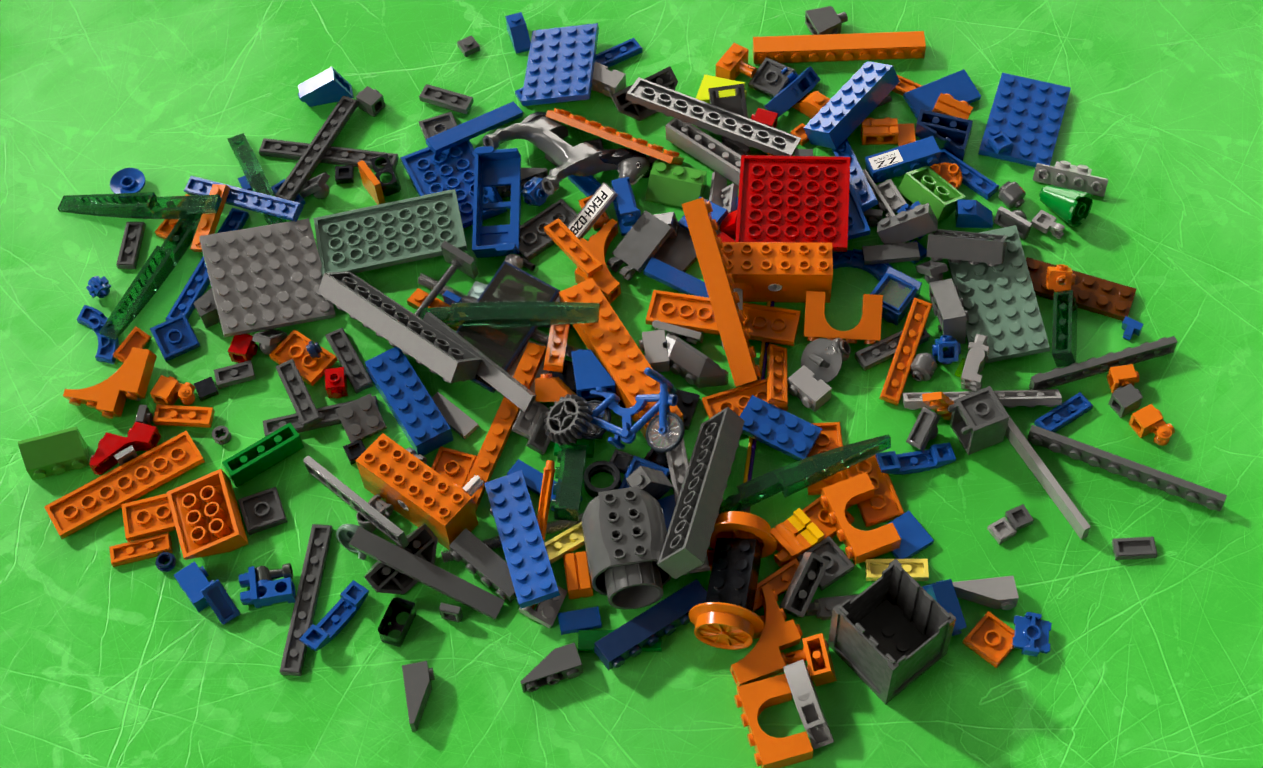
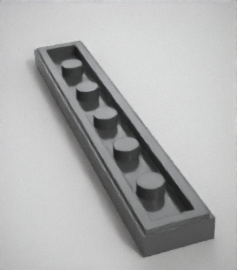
[263,396,379,437]

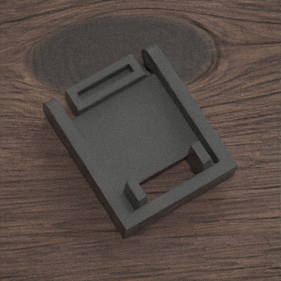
[708,84,748,118]

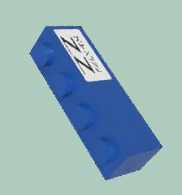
[865,136,941,183]

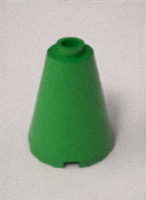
[1039,185,1093,227]

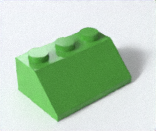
[645,160,707,209]
[898,166,966,222]
[18,427,90,480]

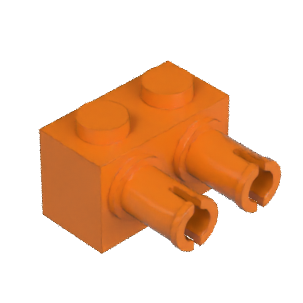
[785,633,837,686]

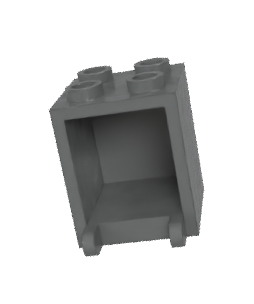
[947,386,1009,455]

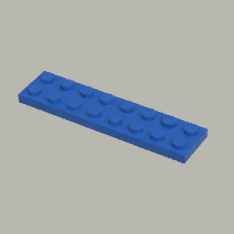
[484,470,560,609]

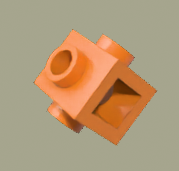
[1046,264,1075,293]

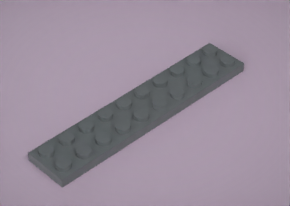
[625,77,801,156]

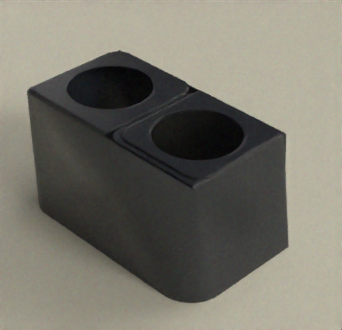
[370,154,401,196]
[378,597,416,648]

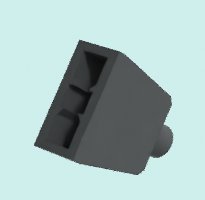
[805,6,848,35]

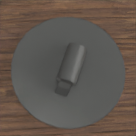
[801,338,842,383]

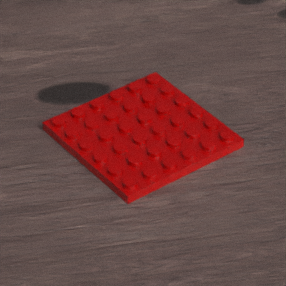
[735,155,850,252]

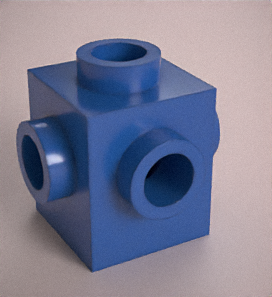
[521,177,549,206]
[932,335,961,364]

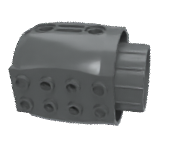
[581,486,672,609]

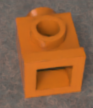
[1106,364,1139,394]

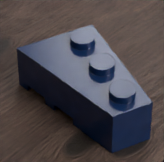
[915,109,973,161]

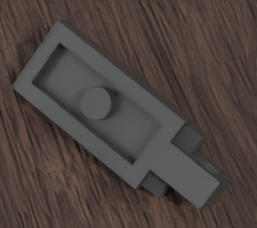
[805,594,859,620]

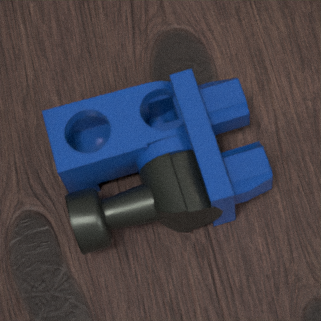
[239,563,296,608]

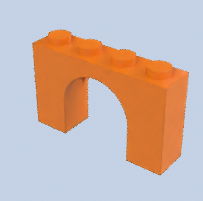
[804,291,883,344]
[820,472,901,565]
[734,673,813,768]

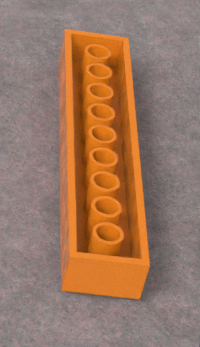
[559,278,683,442]

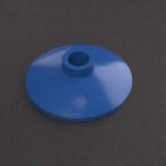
[110,168,146,197]

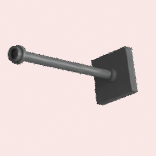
[390,240,479,347]

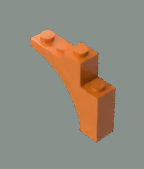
[575,219,621,304]
[63,347,157,419]
[730,584,803,687]

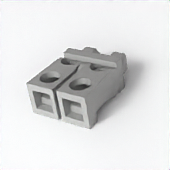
[961,334,989,391]

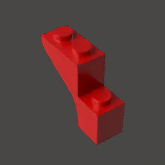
[89,422,161,475]

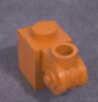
[150,375,195,405]
[1129,404,1175,446]

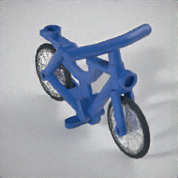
[582,367,685,453]

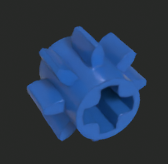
[86,276,111,298]

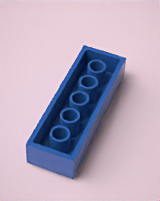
[804,61,900,149]
[365,347,453,456]

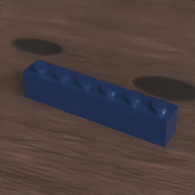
[594,579,707,671]

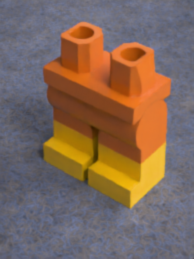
[770,508,824,567]

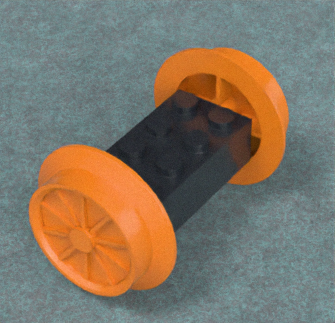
[688,511,777,650]

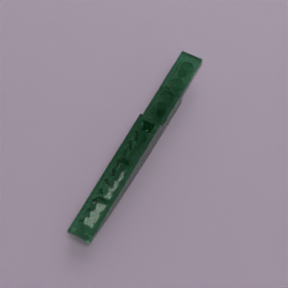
[228,133,287,225]
[58,192,222,219]
[99,194,208,340]
[420,301,600,328]
[718,434,891,514]

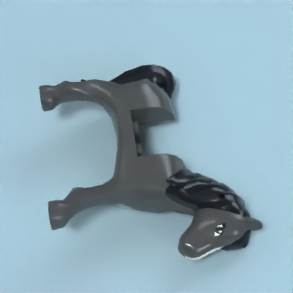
[483,112,657,195]

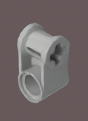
[356,494,394,532]

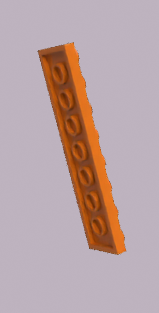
[546,108,684,165]
[646,290,801,346]
[44,430,205,539]

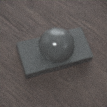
[299,172,330,199]
[993,206,1033,240]
[915,260,948,284]
[252,329,287,355]
[906,407,941,451]

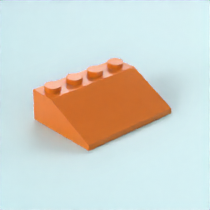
[167,469,249,560]

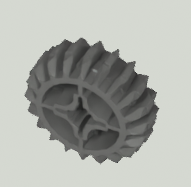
[543,394,593,446]

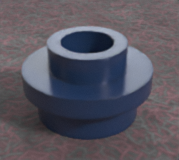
[306,341,323,359]
[156,552,176,572]

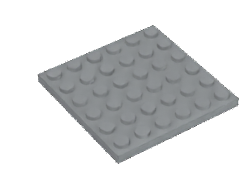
[199,218,335,337]

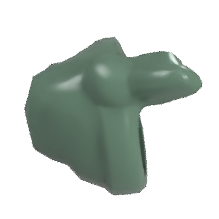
[336,524,367,560]

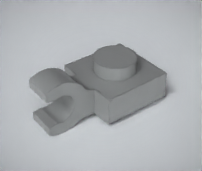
[1031,210,1065,239]

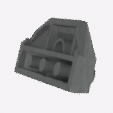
[611,66,678,121]
[666,333,728,388]
[364,523,438,594]

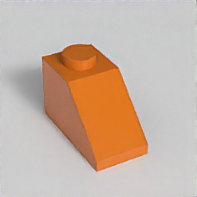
[792,91,830,119]
[535,373,576,402]

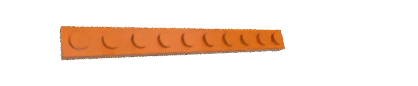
[464,342,547,512]

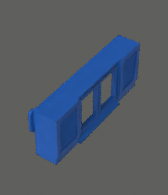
[472,146,521,258]

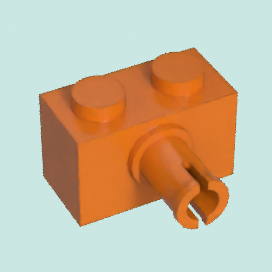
[716,43,757,80]

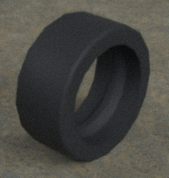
[583,460,621,498]

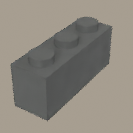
[877,203,938,245]
[779,552,830,618]

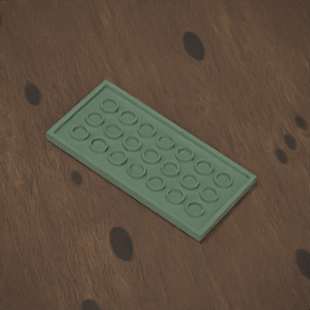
[314,189,467,277]
[947,225,1050,364]

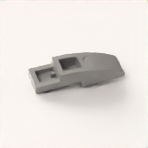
[783,660,834,749]

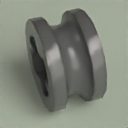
[212,426,231,445]

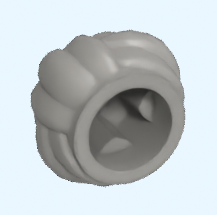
[505,254,523,269]

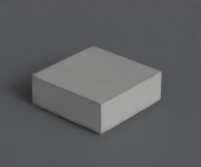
[987,517,1016,544]

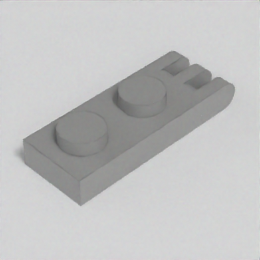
[652,320,704,345]

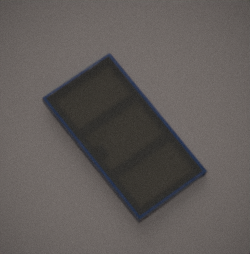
[456,261,560,393]

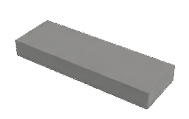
[432,392,479,440]

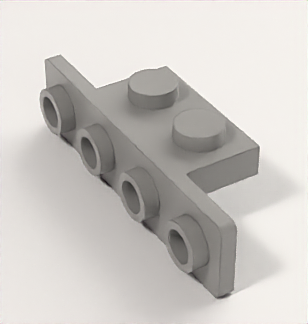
[1033,161,1108,197]
[863,169,906,218]
[709,171,739,235]

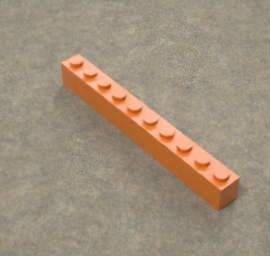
[753,31,926,64]
[681,197,762,387]

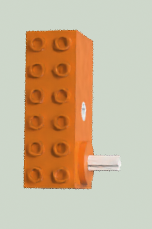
[721,242,833,310]
[355,433,484,550]

